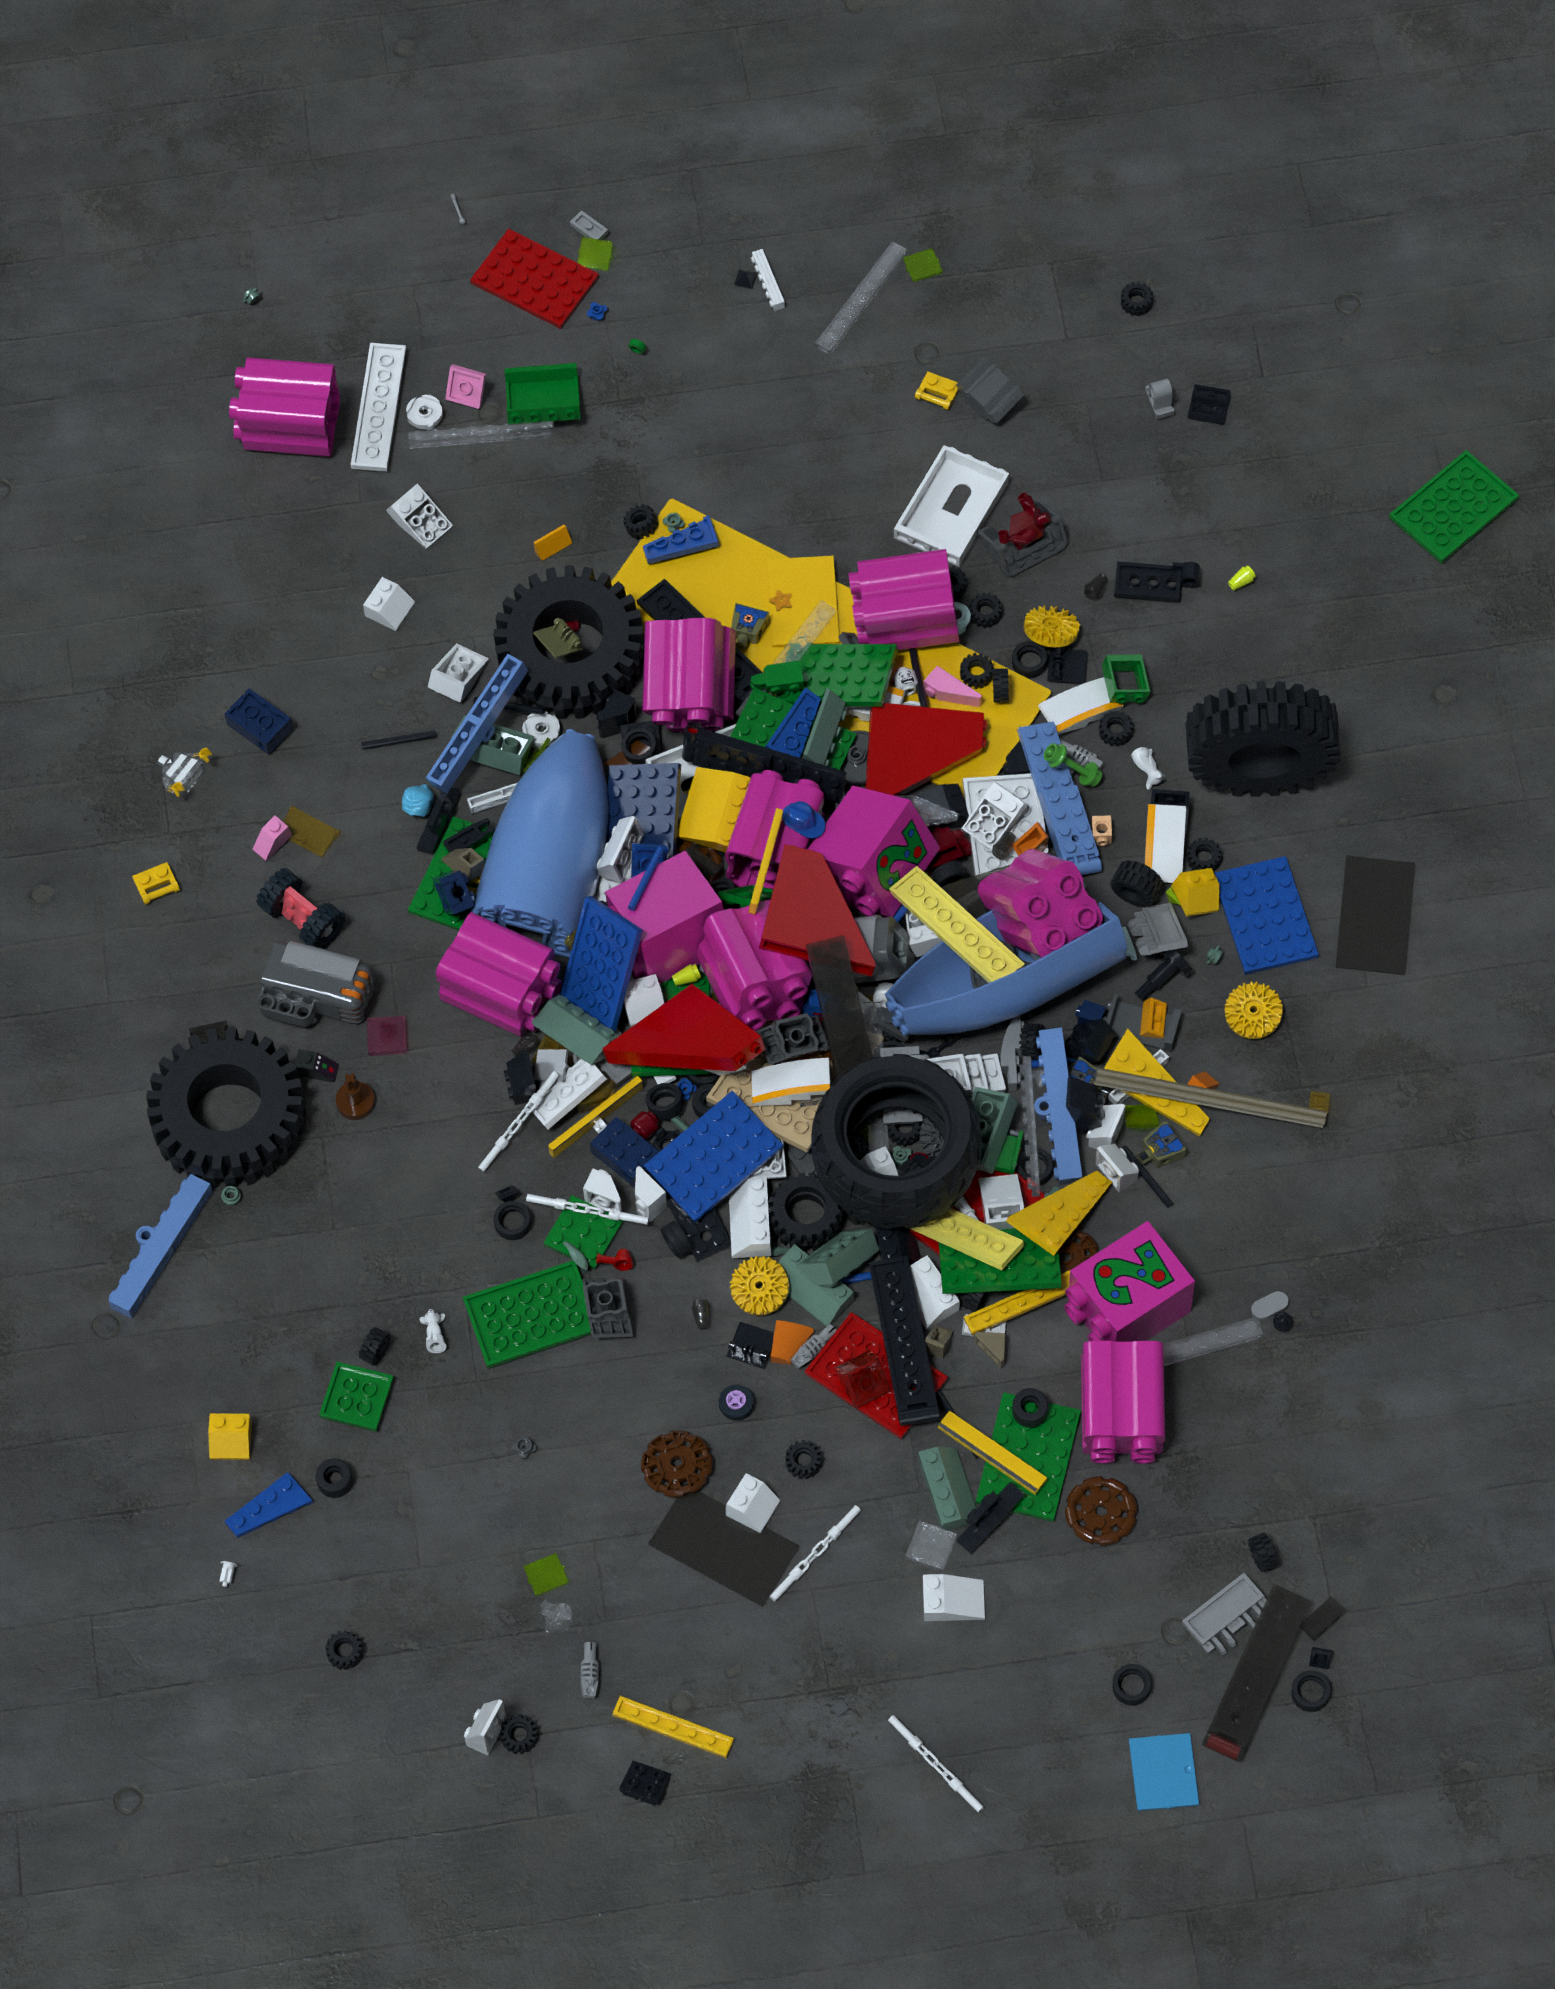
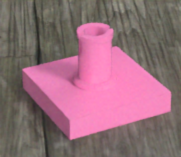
[445,364,486,409]

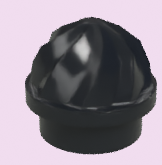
[1273,1312,1293,1332]

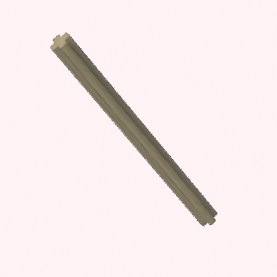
[1094,1067,1327,1128]

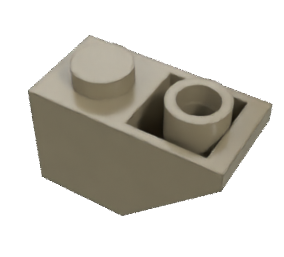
[442,848,484,883]

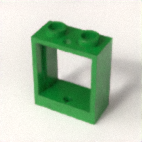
[1101,654,1150,703]

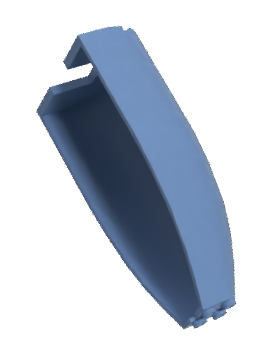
[470,729,609,958]
[885,902,1127,1036]

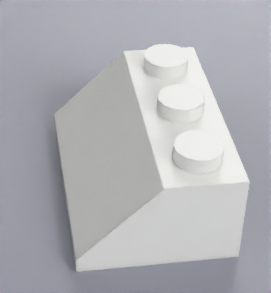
[597,816,644,883]
[910,1255,960,1330]

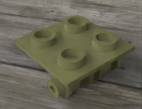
[533,618,583,658]

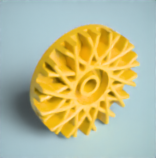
[1023,605,1080,648]
[1225,981,1282,1039]
[730,1256,789,1315]

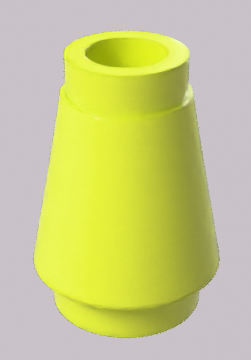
[1228,565,1256,591]
[672,964,701,986]

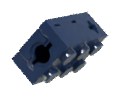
[224,688,293,755]
[432,870,476,915]
[590,1117,659,1187]

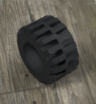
[1110,860,1163,907]

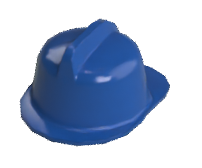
[782,801,825,838]

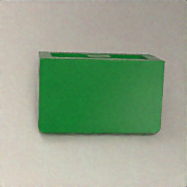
[994,1130,1023,1174]

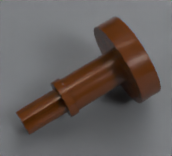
[335,1073,375,1120]

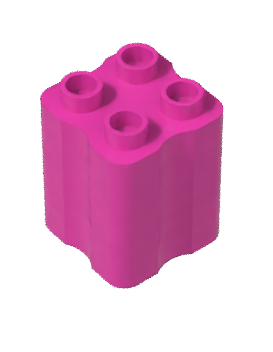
[229,357,340,457]
[849,549,959,651]
[643,618,736,732]
[725,770,825,889]
[978,849,1103,957]
[696,900,812,1031]
[436,912,563,1037]
[1081,1341,1165,1464]

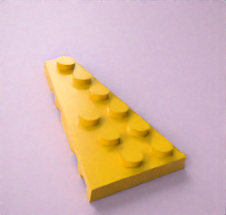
[1104,1029,1210,1136]
[1006,1170,1112,1256]

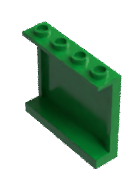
[504,363,581,425]

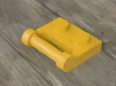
[915,371,959,411]
[132,862,180,905]

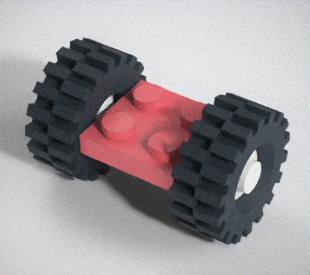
[256,868,346,949]

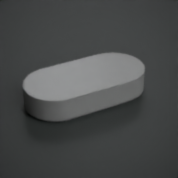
[1251,1291,1288,1321]

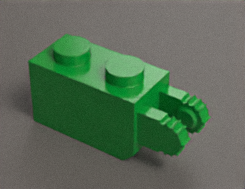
[750,660,804,694]

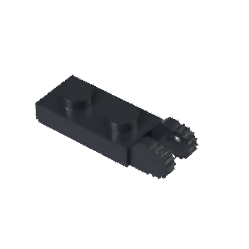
[443,818,495,853]

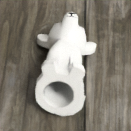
[1131,747,1165,790]
[420,1309,447,1353]

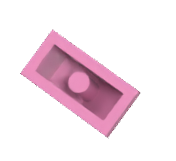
[253,815,292,862]

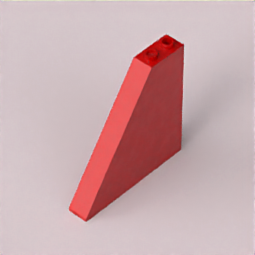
[865,703,987,797]
[759,844,876,977]
[602,984,766,1071]

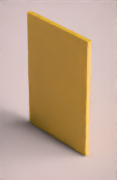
[767,556,839,647]

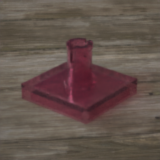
[367,1016,407,1056]

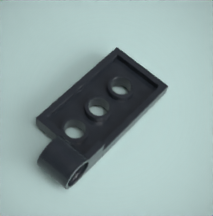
[1114,561,1200,602]
[667,1198,731,1262]

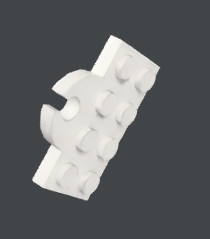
[529,1059,607,1129]

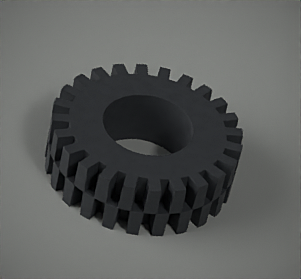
[493,565,645,719]
[1185,681,1341,797]
[146,1027,307,1188]

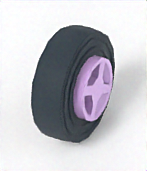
[718,1384,754,1420]

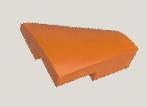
[771,1320,814,1365]

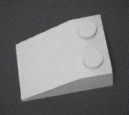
[428,643,489,702]
[923,1574,985,1621]
[464,1699,506,1756]

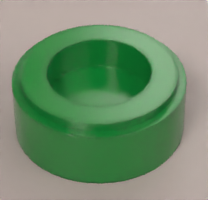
[628,339,647,354]

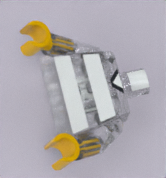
[157,748,213,797]

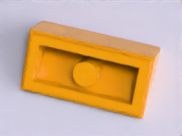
[534,525,572,561]
[1140,997,1167,1039]

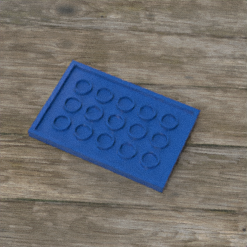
[1214,856,1319,975]
[560,896,643,1033]
[644,1090,784,1222]

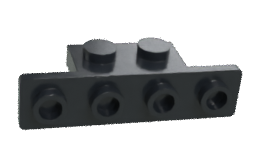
[416,787,460,853]
[957,1482,1025,1554]

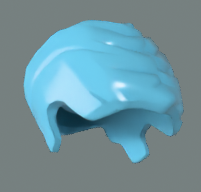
[402,784,434,816]

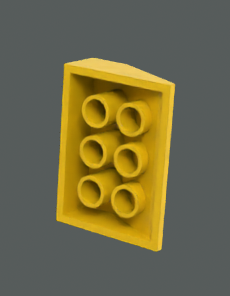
[677,767,751,853]

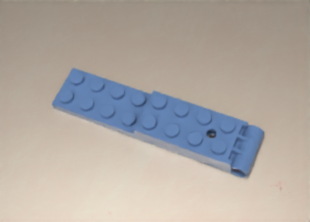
[1017,721,1102,875]

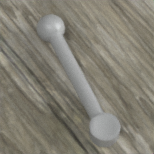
[450,194,466,225]

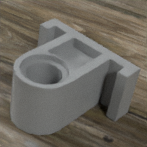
[1145,378,1174,419]

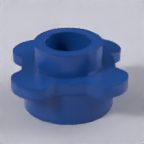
[587,302,607,321]
[677,1078,697,1100]

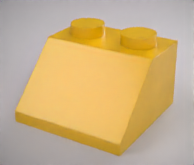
[1171,868,1219,917]
[208,1413,252,1460]

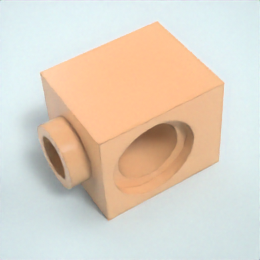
[1091,815,1112,846]

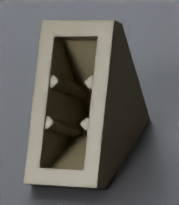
[925,1325,953,1359]
[974,1332,1005,1369]

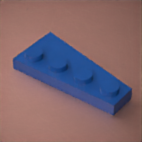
[643,515,719,564]
[765,688,821,758]
[631,843,669,878]
[225,1472,313,1538]

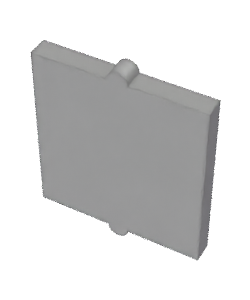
[534,1049,569,1081]

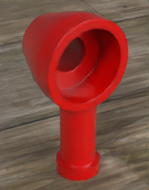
[596,1249,633,1271]

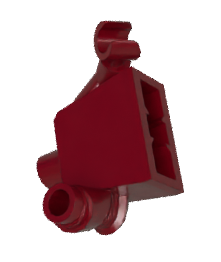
[999,492,1051,550]
[924,827,972,876]

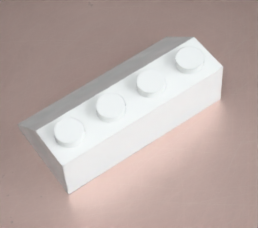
[729,1177,771,1258]

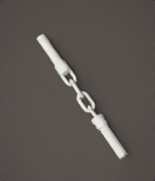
[478,1071,560,1172]
[526,1194,649,1225]
[769,1505,861,1601]
[888,1715,984,1813]

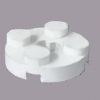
[406,395,443,431]
[522,711,560,747]

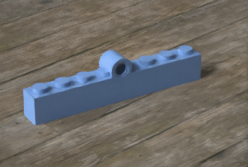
[426,654,528,794]
[1034,1027,1083,1185]
[109,1174,213,1319]

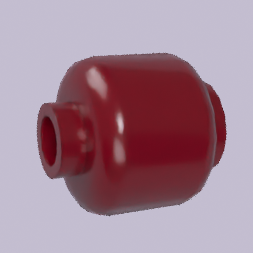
[630,1111,659,1140]

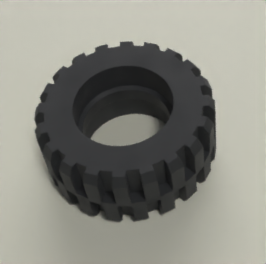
[768,1173,843,1251]

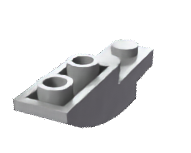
[999,1015,1024,1092]

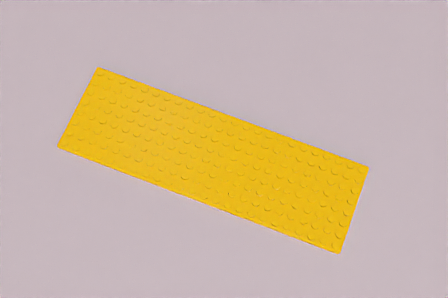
[611,499,1051,799]

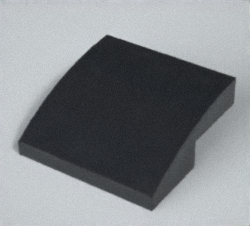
[1188,384,1230,424]

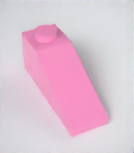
[924,666,982,707]

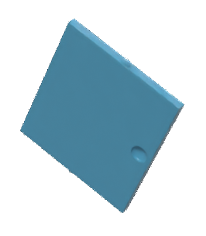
[1129,1733,1199,1811]

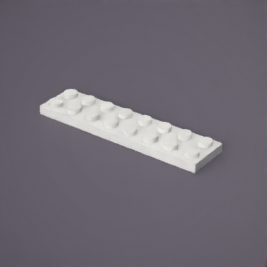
[351,343,406,472]

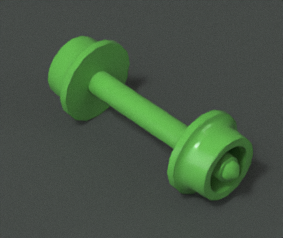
[1044,743,1102,787]

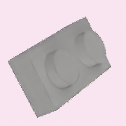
[570,211,608,245]

